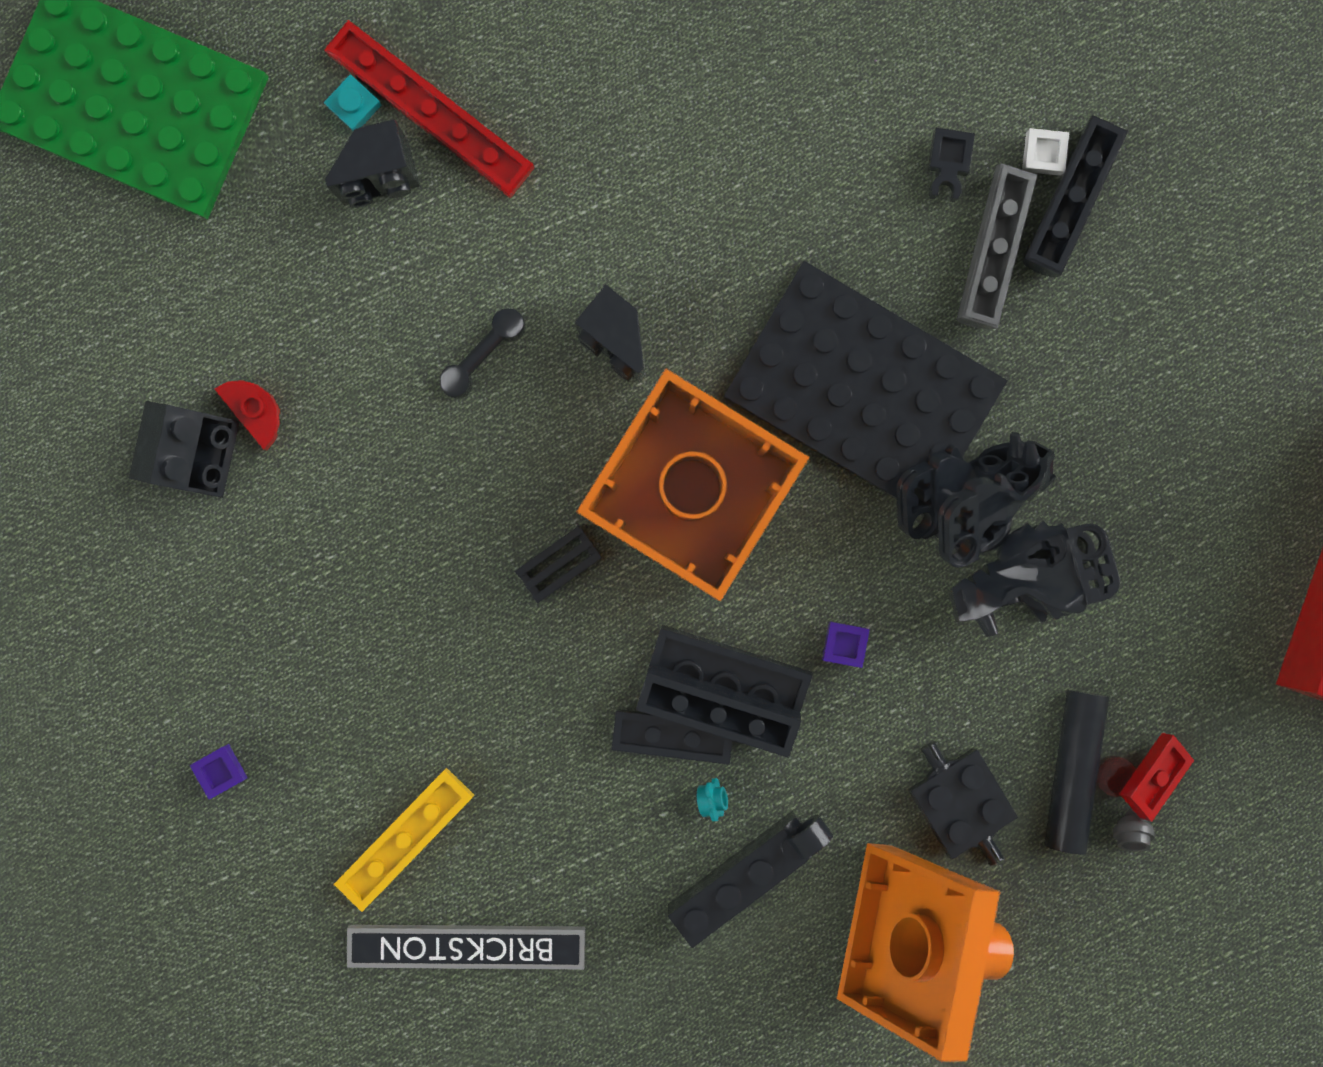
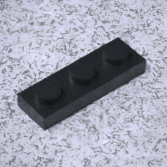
[611,709,733,765]

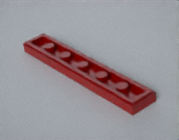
[324,20,535,198]

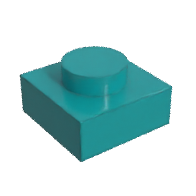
[324,74,382,131]

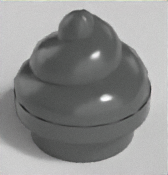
[1113,808,1155,852]

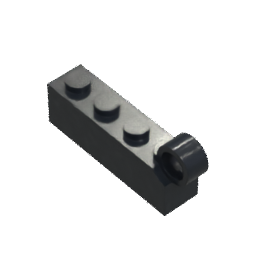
[668,811,834,948]

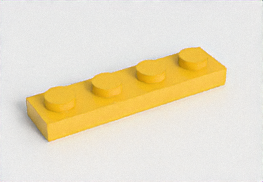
[333,768,474,912]

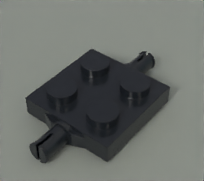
[908,741,1018,866]

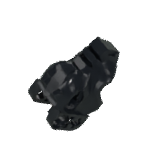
[896,432,1056,568]
[948,521,1120,637]

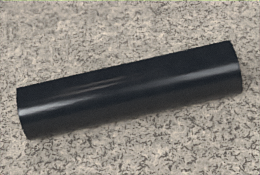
[1023,115,1128,278]
[1044,689,1110,855]

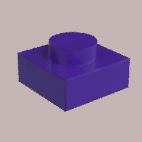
[822,621,870,668]
[190,744,248,800]

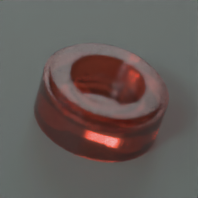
[1097,756,1136,797]

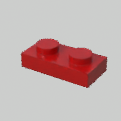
[1119,733,1194,822]

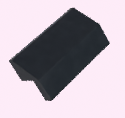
[636,625,813,758]

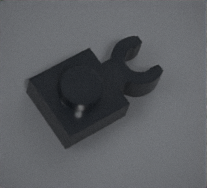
[927,127,975,202]

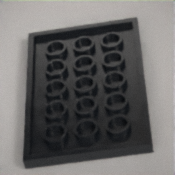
[723,261,1008,516]

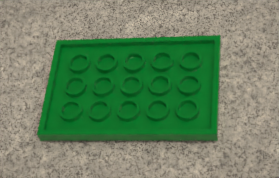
[0,0,269,220]

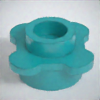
[697,778,728,822]

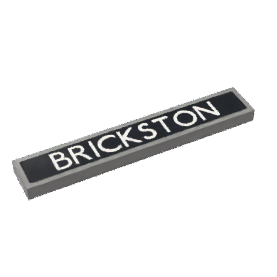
[347,925,585,970]

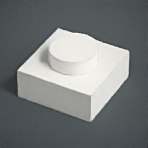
[1022,128,1069,176]

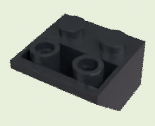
[325,119,420,208]
[575,284,645,383]
[129,401,240,498]

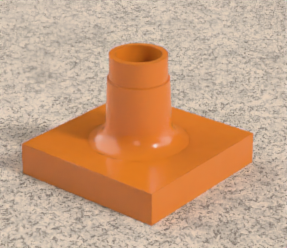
[837,843,1014,1061]

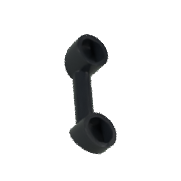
[439,308,526,399]

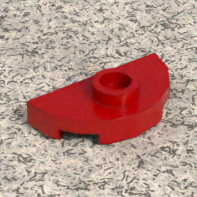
[214,380,280,451]

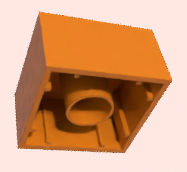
[577,369,810,601]

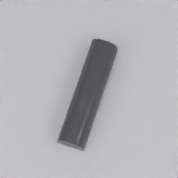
[956,163,1037,329]

